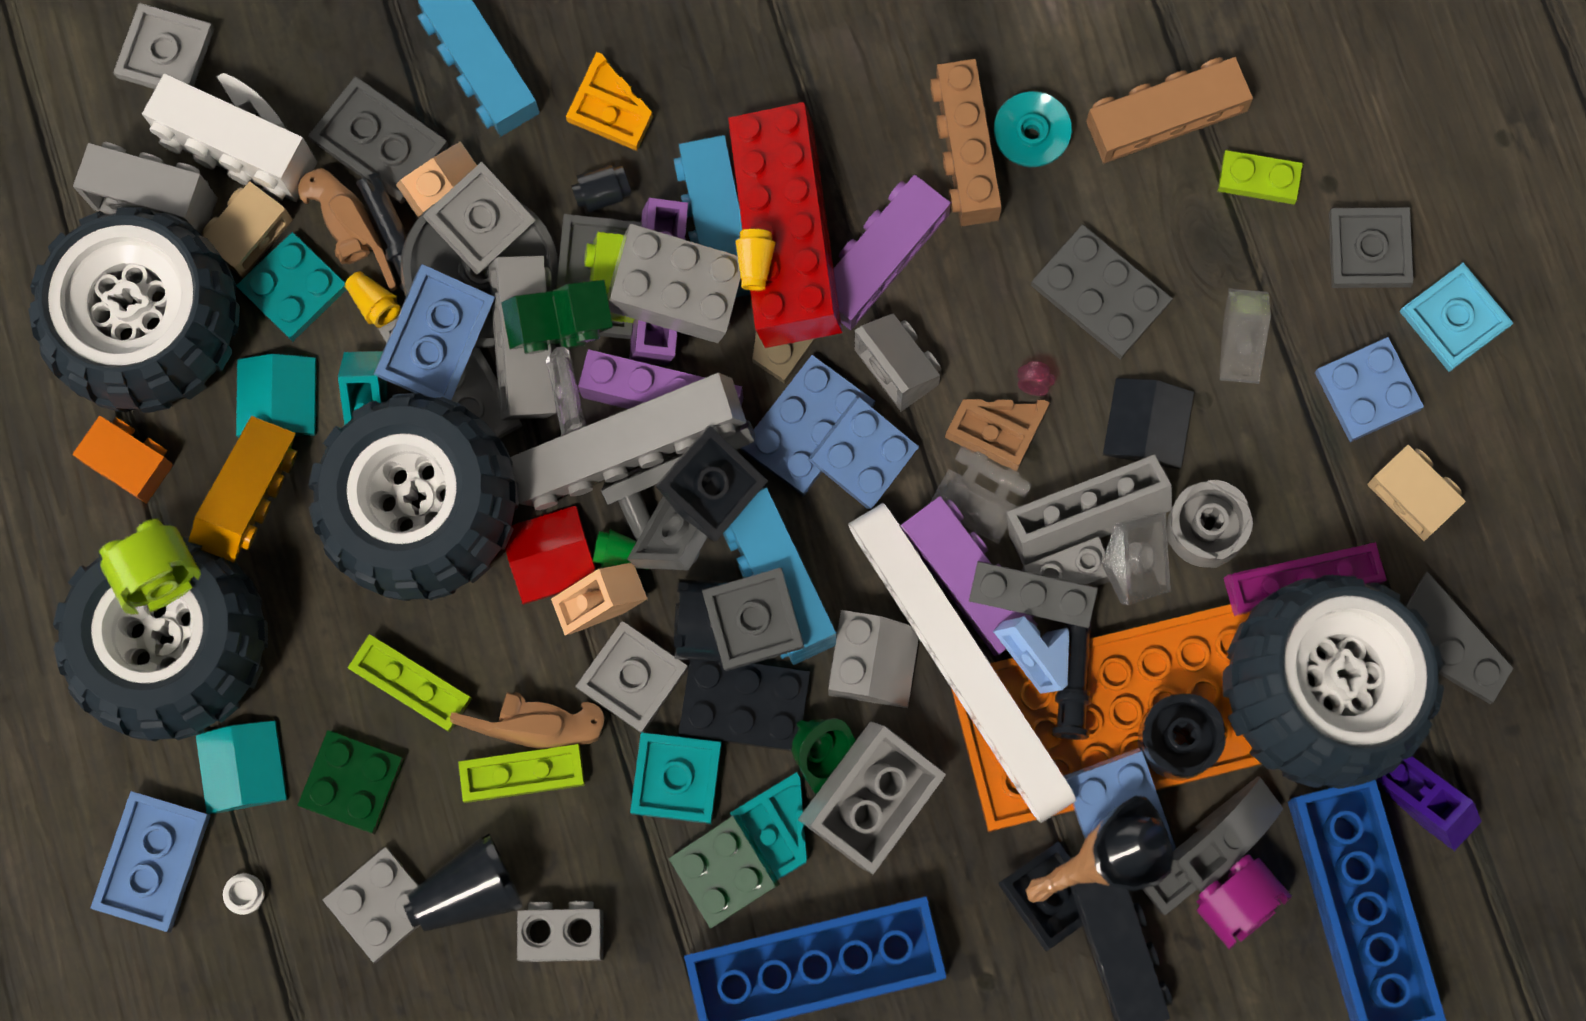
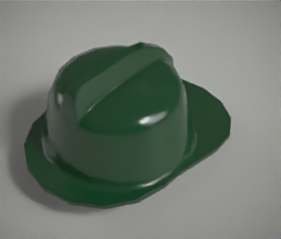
[791,718,856,794]

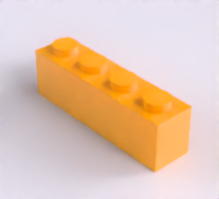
[188,416,298,562]

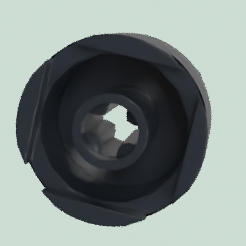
[674,579,728,661]
[1137,694,1226,781]

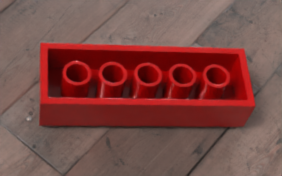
[728,102,842,348]

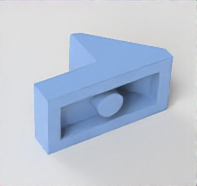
[993,616,1069,694]

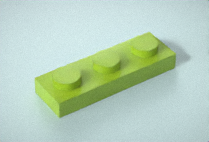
[347,634,472,732]
[458,744,585,803]

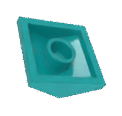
[236,354,317,438]
[196,721,288,815]

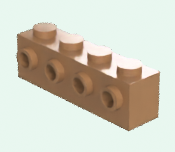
[1086,57,1253,164]
[930,59,1001,226]

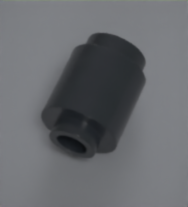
[571,164,632,213]

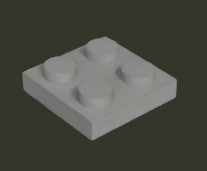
[113,3,214,89]
[423,162,536,274]
[576,621,688,733]
[323,847,420,963]

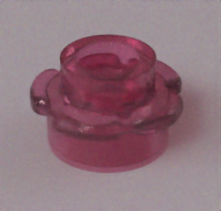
[1017,361,1056,396]

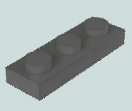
[969,561,1098,628]

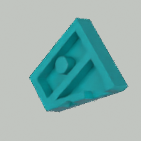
[730,772,807,880]

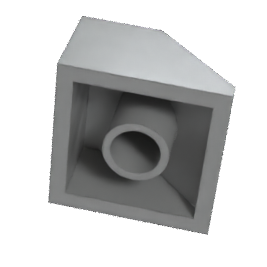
[855,314,941,412]
[828,610,919,708]

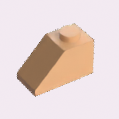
[396,141,477,217]
[551,563,647,635]

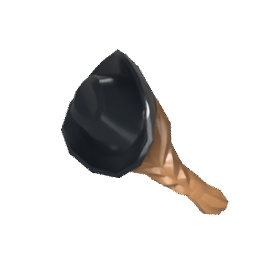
[1026,796,1174,902]

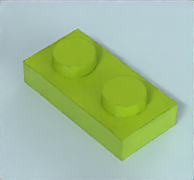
[1218,150,1303,204]

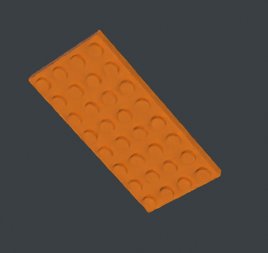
[951,604,1262,832]

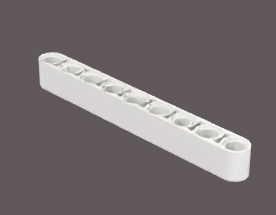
[848,503,1076,823]

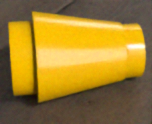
[735,229,776,291]
[345,271,400,328]

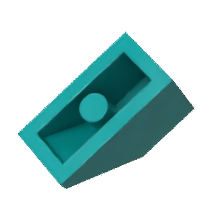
[338,351,388,425]

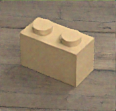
[202,181,293,278]
[1367,445,1466,541]

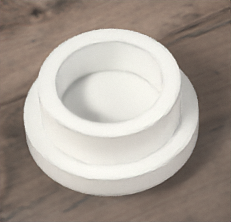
[223,873,265,915]

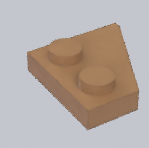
[945,399,1050,472]

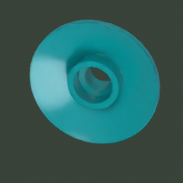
[994,92,1072,167]

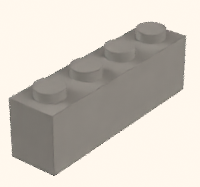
[488,256,561,420]
[1007,454,1172,565]

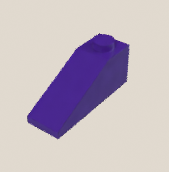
[1376,757,1482,851]

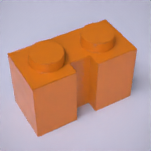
[72,415,173,504]

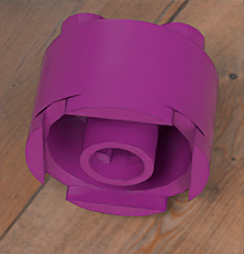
[1196,854,1292,950]

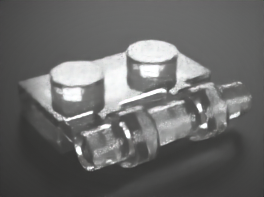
[930,446,1032,544]

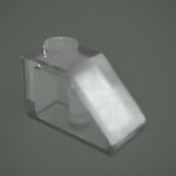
[1219,289,1271,384]

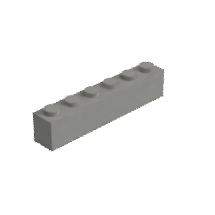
[511,373,746,510]

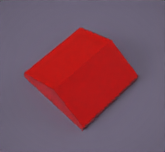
[505,505,596,605]

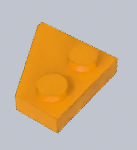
[566,52,653,151]

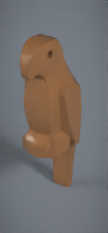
[298,168,398,291]
[450,692,604,749]

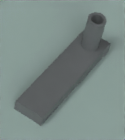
[601,421,755,541]

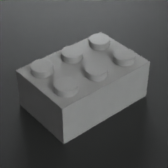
[73,142,217,236]
[607,224,740,343]
[798,721,946,874]

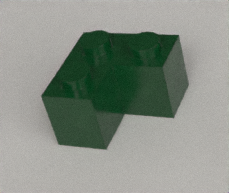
[501,280,613,354]

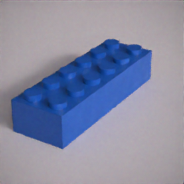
[1288,779,1446,1021]
[684,897,946,1021]

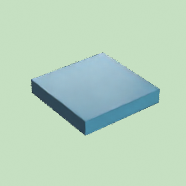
[1400,262,1513,372]

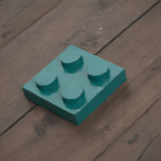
[236,232,347,342]
[630,733,722,824]

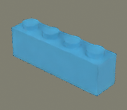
[417,0,540,137]
[674,135,751,297]

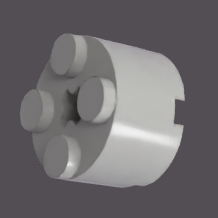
[1166,480,1253,568]

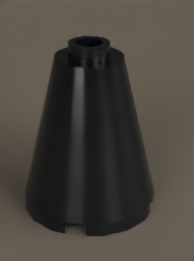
[403,834,523,932]

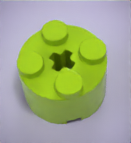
[100,519,201,615]

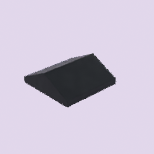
[1102,378,1194,469]
[656,426,767,541]
[998,841,1083,952]

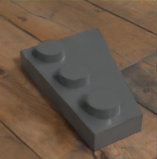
[1405,572,1513,704]

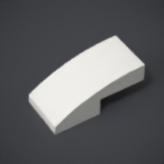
[217,73,287,130]

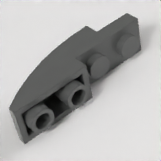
[1143,776,1283,915]

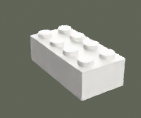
[142,74,317,202]

